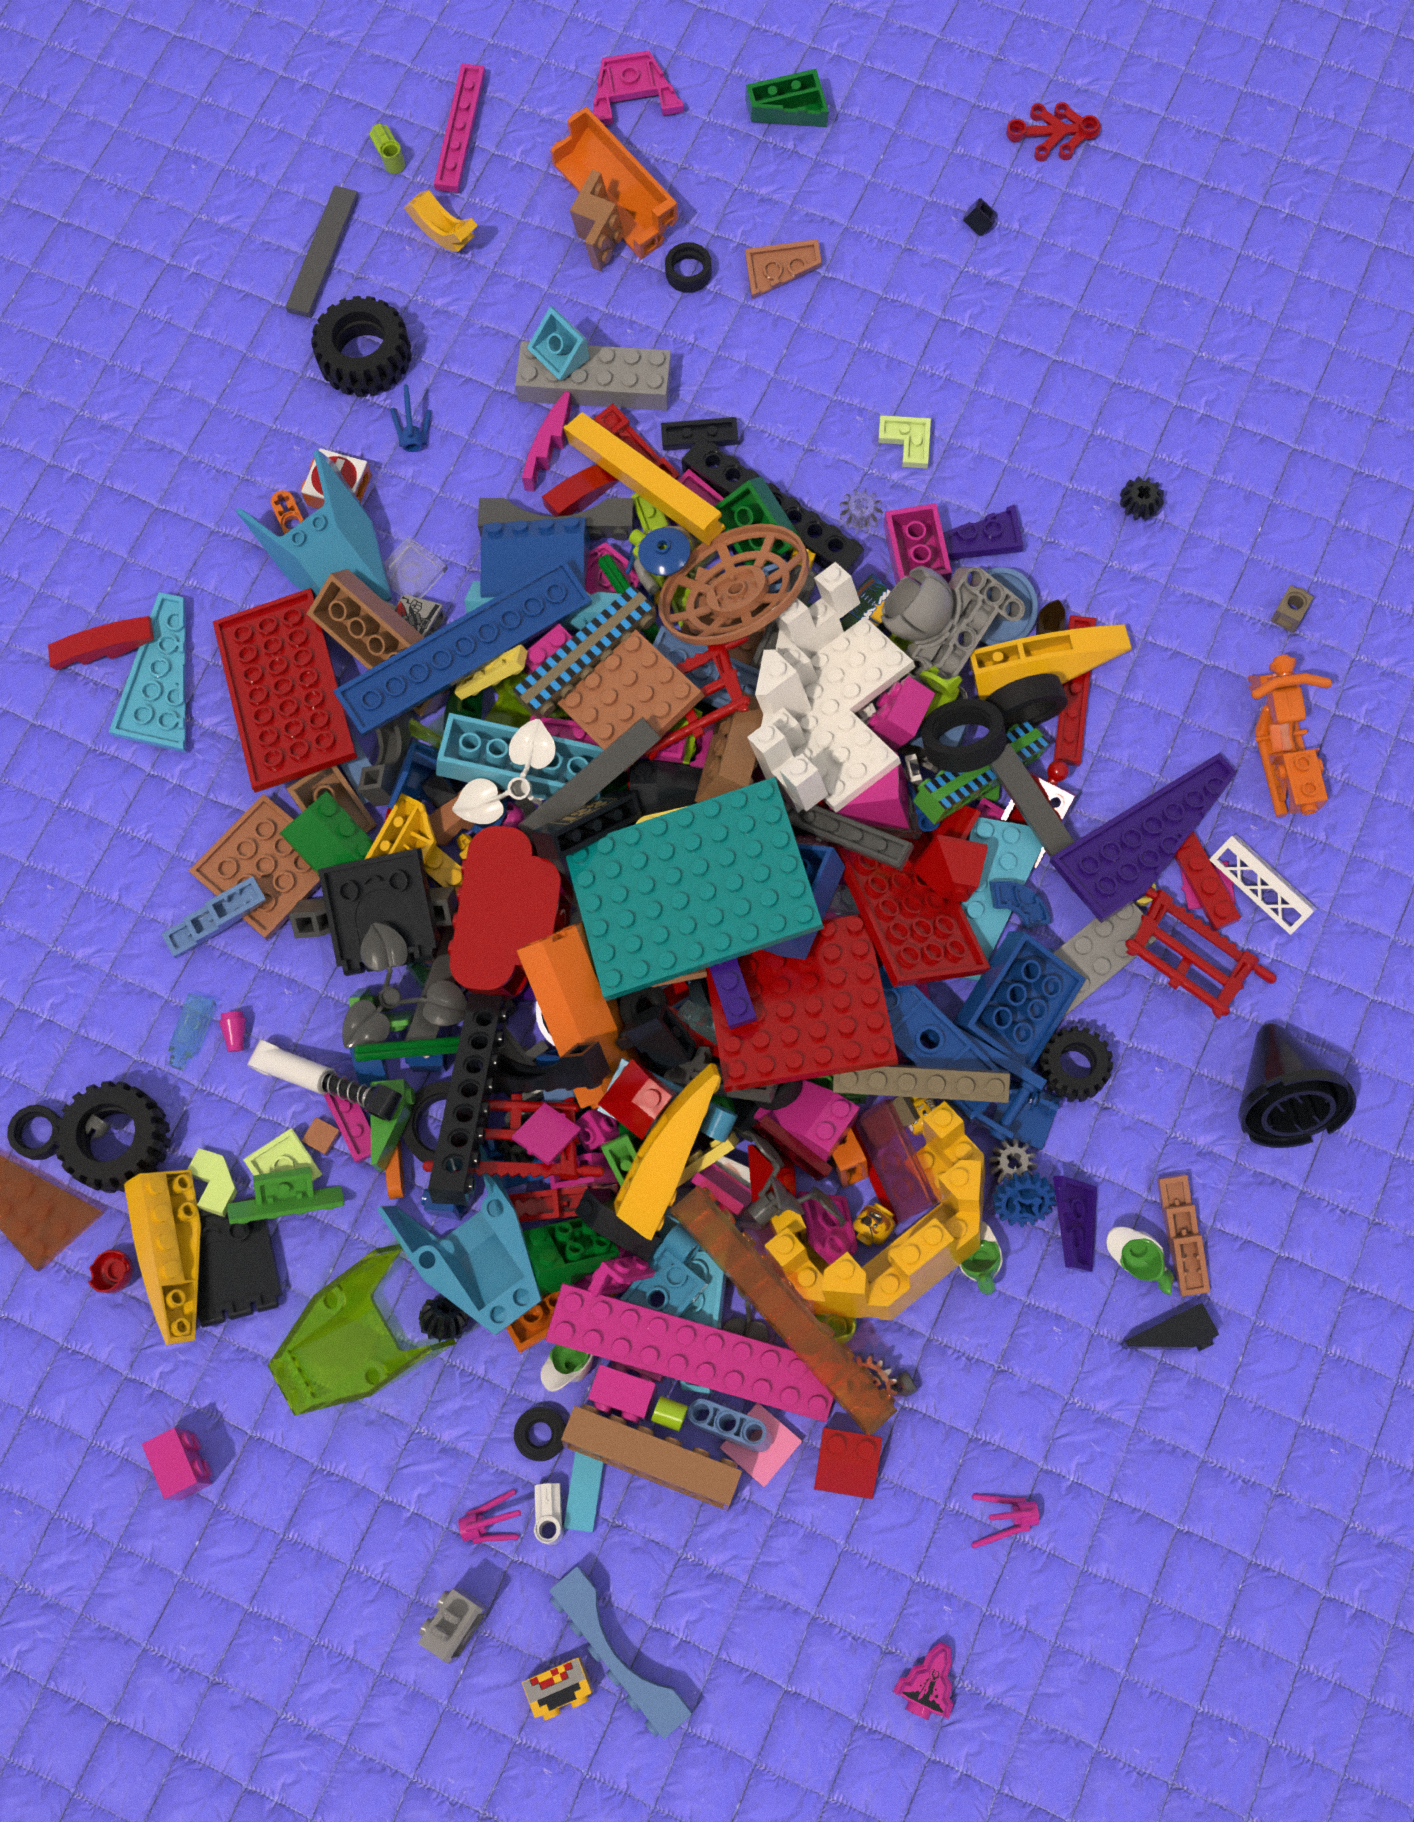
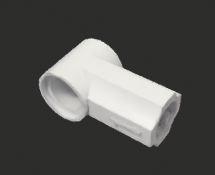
[534,1483,564,1546]

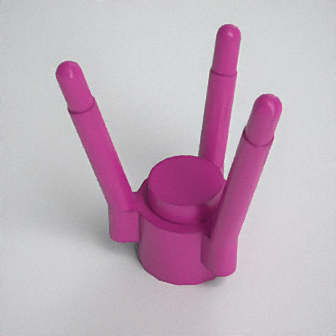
[458,1489,521,1544]
[971,1494,1039,1548]

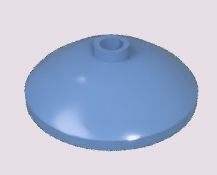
[980,567,1038,646]

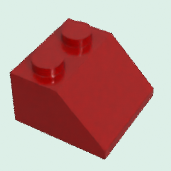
[814,1428,882,1499]

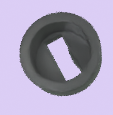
[85,1114,111,1138]
[893,1370,918,1397]

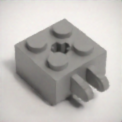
[418,1588,490,1664]

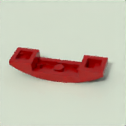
[594,403,680,479]

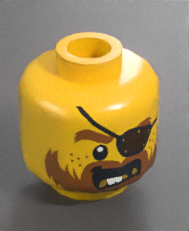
[853,1202,895,1247]

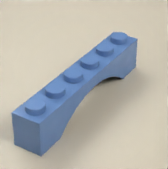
[549,1566,693,1739]

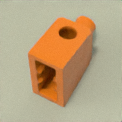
[829,1128,868,1188]

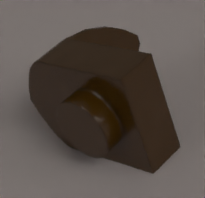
[1036,599,1066,635]

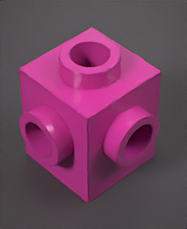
[575,1108,620,1153]

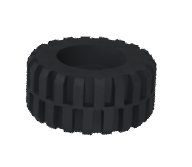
[311,296,412,397]
[53,1081,170,1193]

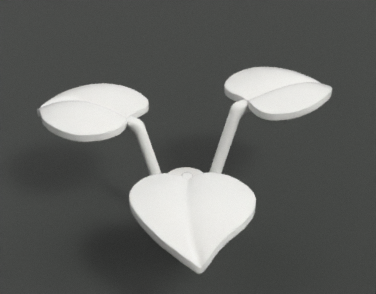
[452,719,556,824]

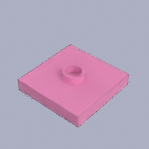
[720,1403,802,1488]

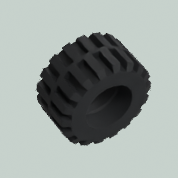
[1038,1026,1114,1102]

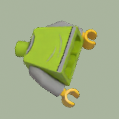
[629,525,706,607]

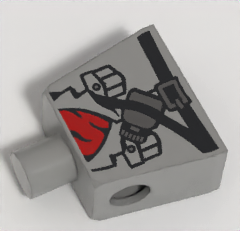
[384,594,446,637]

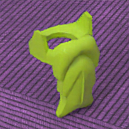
[919,666,962,727]

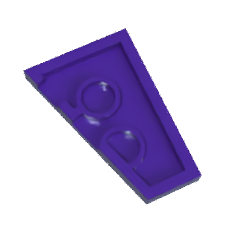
[943,504,1023,560]
[1053,1176,1097,1272]

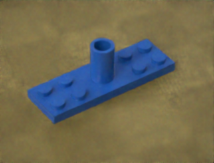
[879,965,1011,1122]

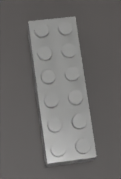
[515,341,672,411]

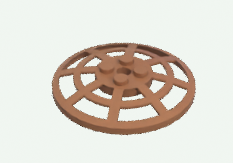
[658,524,810,645]

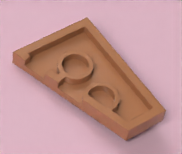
[745,239,822,299]

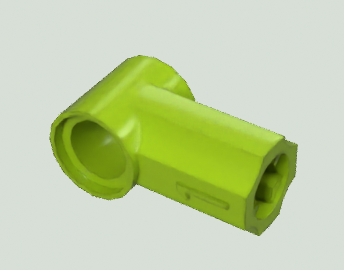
[369,123,406,174]
[651,1396,688,1432]

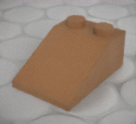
[285,765,377,833]

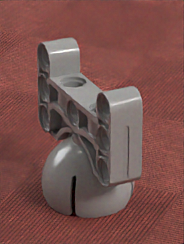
[881,566,1025,700]

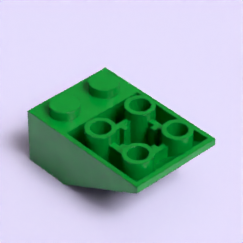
[522,1218,620,1296]

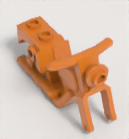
[1248,655,1332,818]

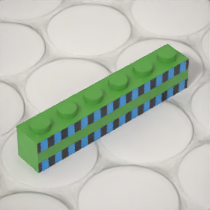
[913,720,1050,825]

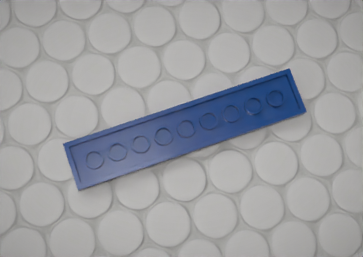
[333,558,592,738]

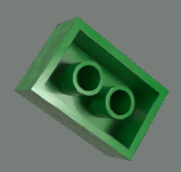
[714,476,804,567]

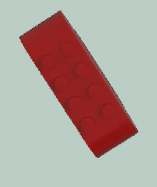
[448,826,573,1001]

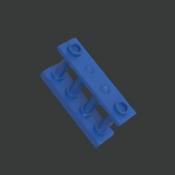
[942,1026,1047,1142]

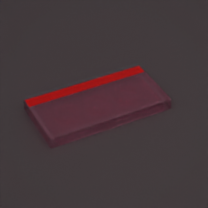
[851,1099,938,1226]

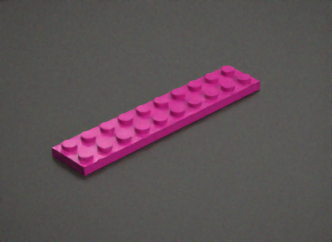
[545,1282,843,1422]

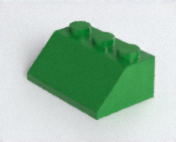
[279,791,374,876]

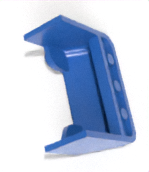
[388,742,509,834]

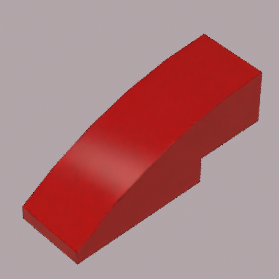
[542,464,619,517]

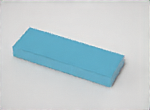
[564,1452,604,1532]

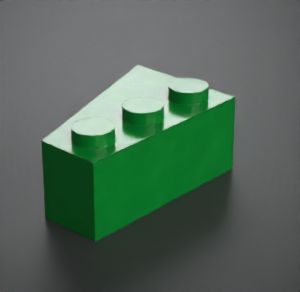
[745,69,829,127]

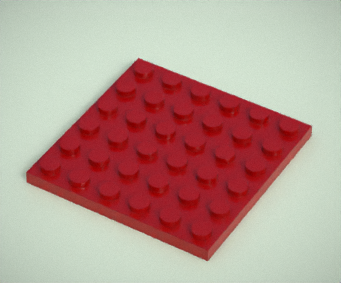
[706,914,898,1092]

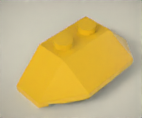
[365,793,437,864]

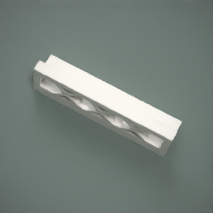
[1209,835,1317,935]

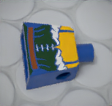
[840,573,891,633]

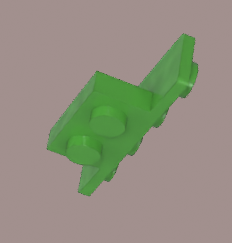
[227,1167,345,1224]

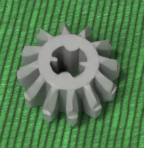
[988,1139,1038,1184]

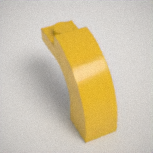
[403,190,478,252]

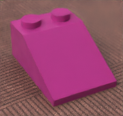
[754,1080,860,1163]

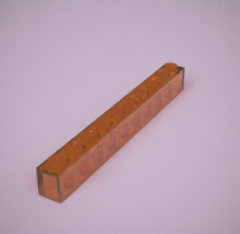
[669,1185,897,1435]

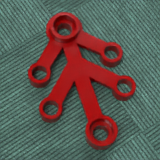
[1006,102,1101,162]

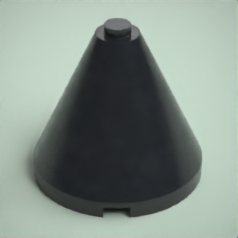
[1238,1024,1357,1148]

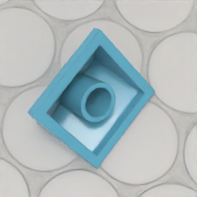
[527,306,589,381]

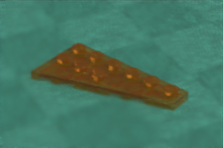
[0,1156,104,1272]

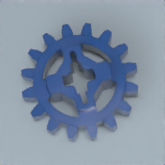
[992,1171,1056,1227]

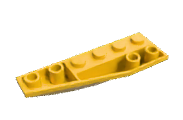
[969,624,1131,701]
[614,1063,721,1240]
[124,1170,201,1345]

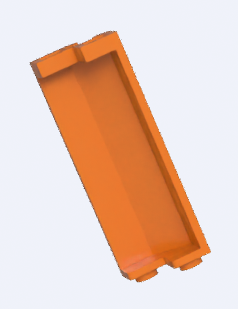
[550,106,678,260]
[516,921,643,1109]

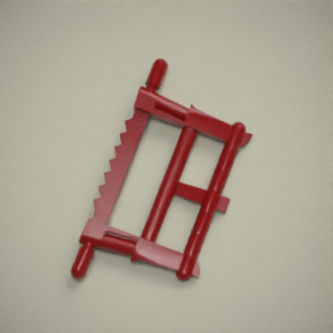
[643,635,751,761]
[1125,887,1277,1019]
[422,1094,605,1180]

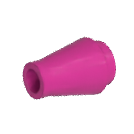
[219,1011,246,1052]

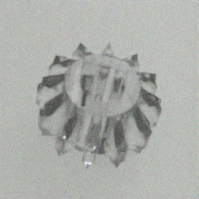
[839,488,883,534]

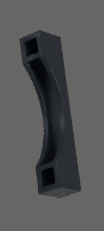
[475,1041,611,1095]

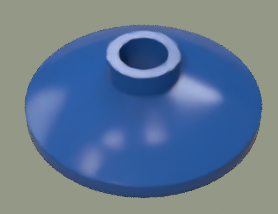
[638,527,691,576]

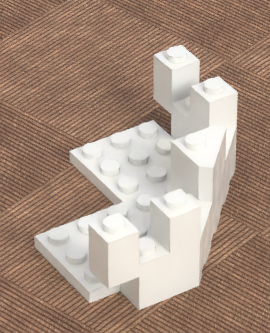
[747,562,915,813]

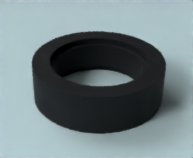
[985,674,1068,732]
[921,699,1007,773]
[402,1082,488,1163]

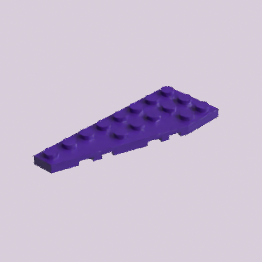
[1050,753,1237,923]

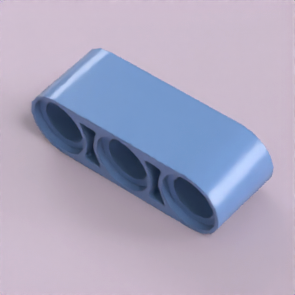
[687,1399,773,1452]

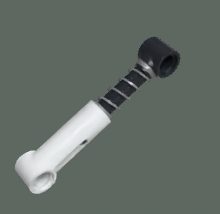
[247,1040,403,1122]

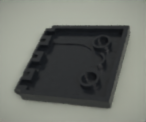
[318,848,441,976]
[196,1197,283,1330]

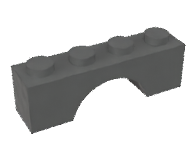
[358,709,415,807]

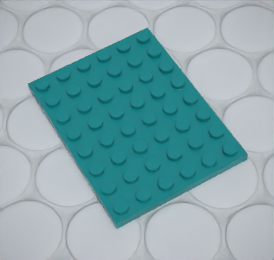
[566,777,824,1001]

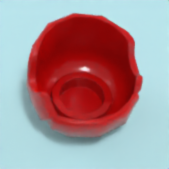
[88,1250,133,1294]

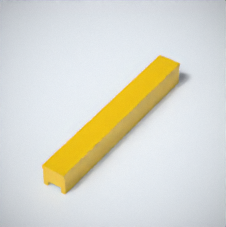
[563,412,725,546]

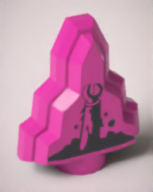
[892,1642,954,1720]

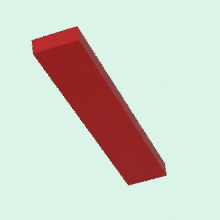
[1053,615,1096,767]

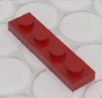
[1174,831,1241,931]

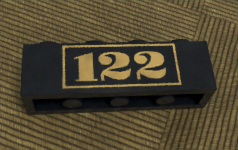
[531,790,642,860]

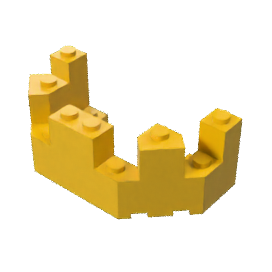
[764,1101,986,1321]

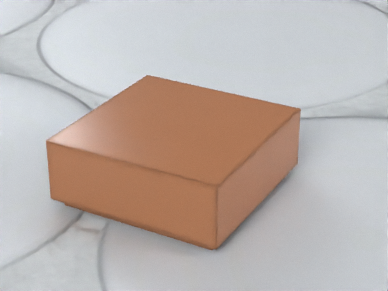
[301,1117,341,1156]

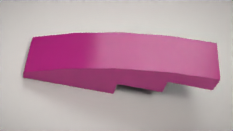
[522,391,572,491]

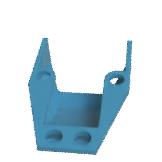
[236,449,392,601]
[377,1143,542,1335]

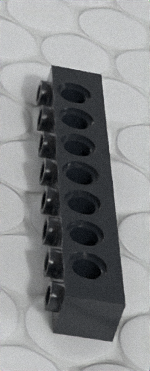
[682,437,864,575]
[428,994,509,1205]

